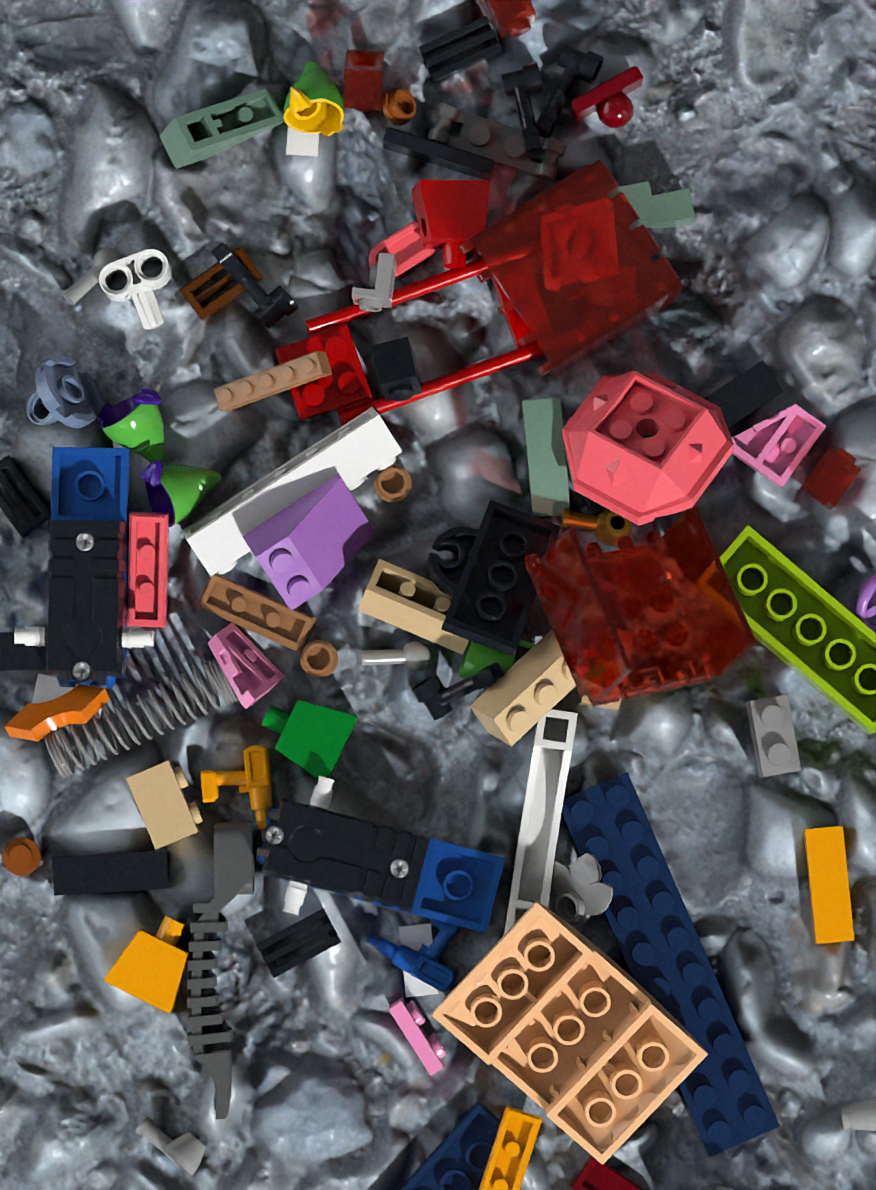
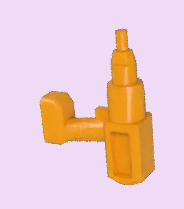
[200,745,273,841]

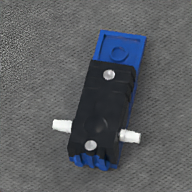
[14,447,155,688]
[256,776,505,933]

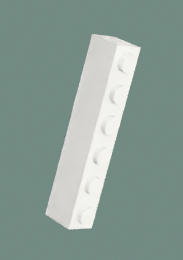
[182,407,402,576]

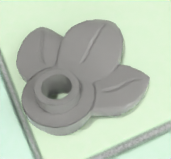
[551,853,613,926]

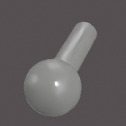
[63,248,122,305]
[359,641,431,671]

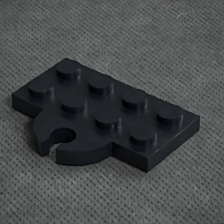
[427,499,561,657]

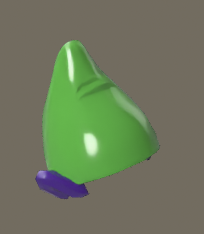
[98,386,165,464]
[140,460,222,527]

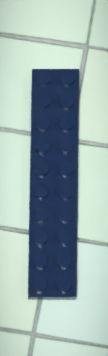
[562,772,780,1157]

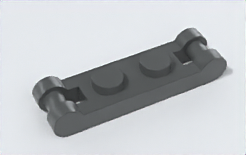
[427,104,567,182]

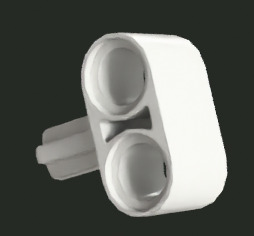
[99,249,172,330]

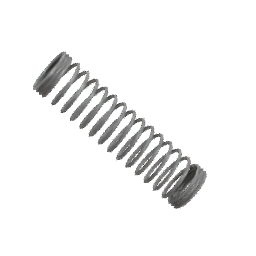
[44,659,238,779]

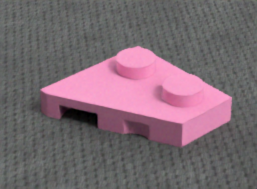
[731,404,826,489]
[208,623,285,709]

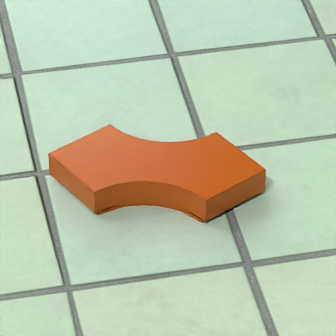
[4,684,110,742]

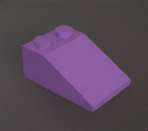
[242,474,374,611]

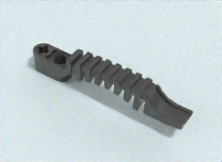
[187,822,255,1119]

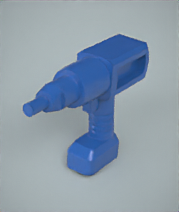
[367,919,461,993]

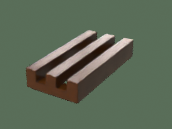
[179,246,263,322]

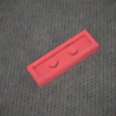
[127,511,169,628]

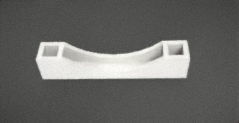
[503,709,578,936]

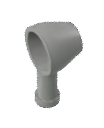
[135,1117,206,1176]

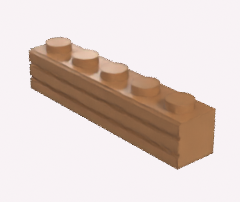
[214,351,332,411]

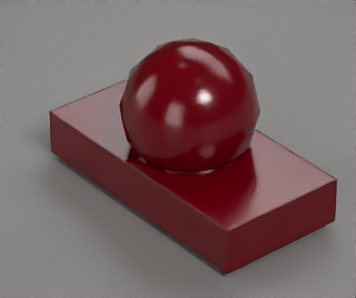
[570,66,643,128]

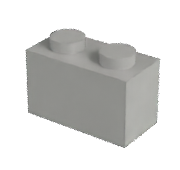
[746,695,801,778]

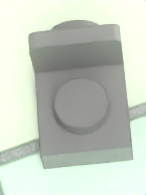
[351,253,397,312]

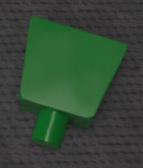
[262,700,358,779]

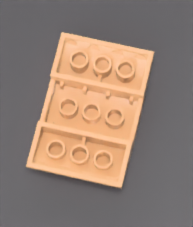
[431,901,708,1165]

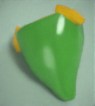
[283,61,346,136]

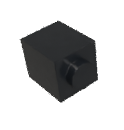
[371,336,423,402]

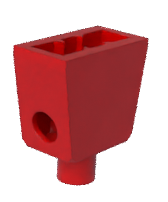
[412,179,490,269]

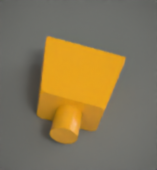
[104,915,191,1013]

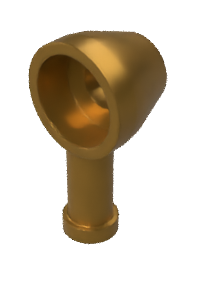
[561,508,632,546]

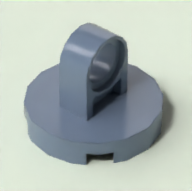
[26,355,101,429]

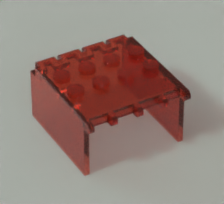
[458,159,683,380]
[525,505,756,707]

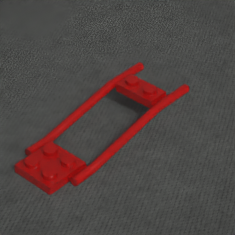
[275,239,593,426]

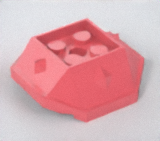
[562,371,734,526]

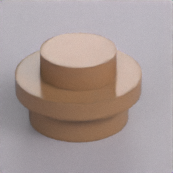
[374,465,412,503]
[300,640,338,678]

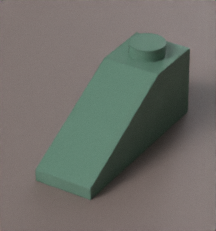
[159,87,284,169]

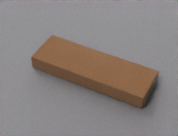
[197,574,316,653]

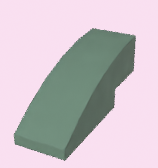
[573,181,695,228]
[522,397,570,518]

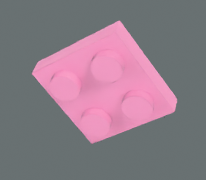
[388,997,446,1076]

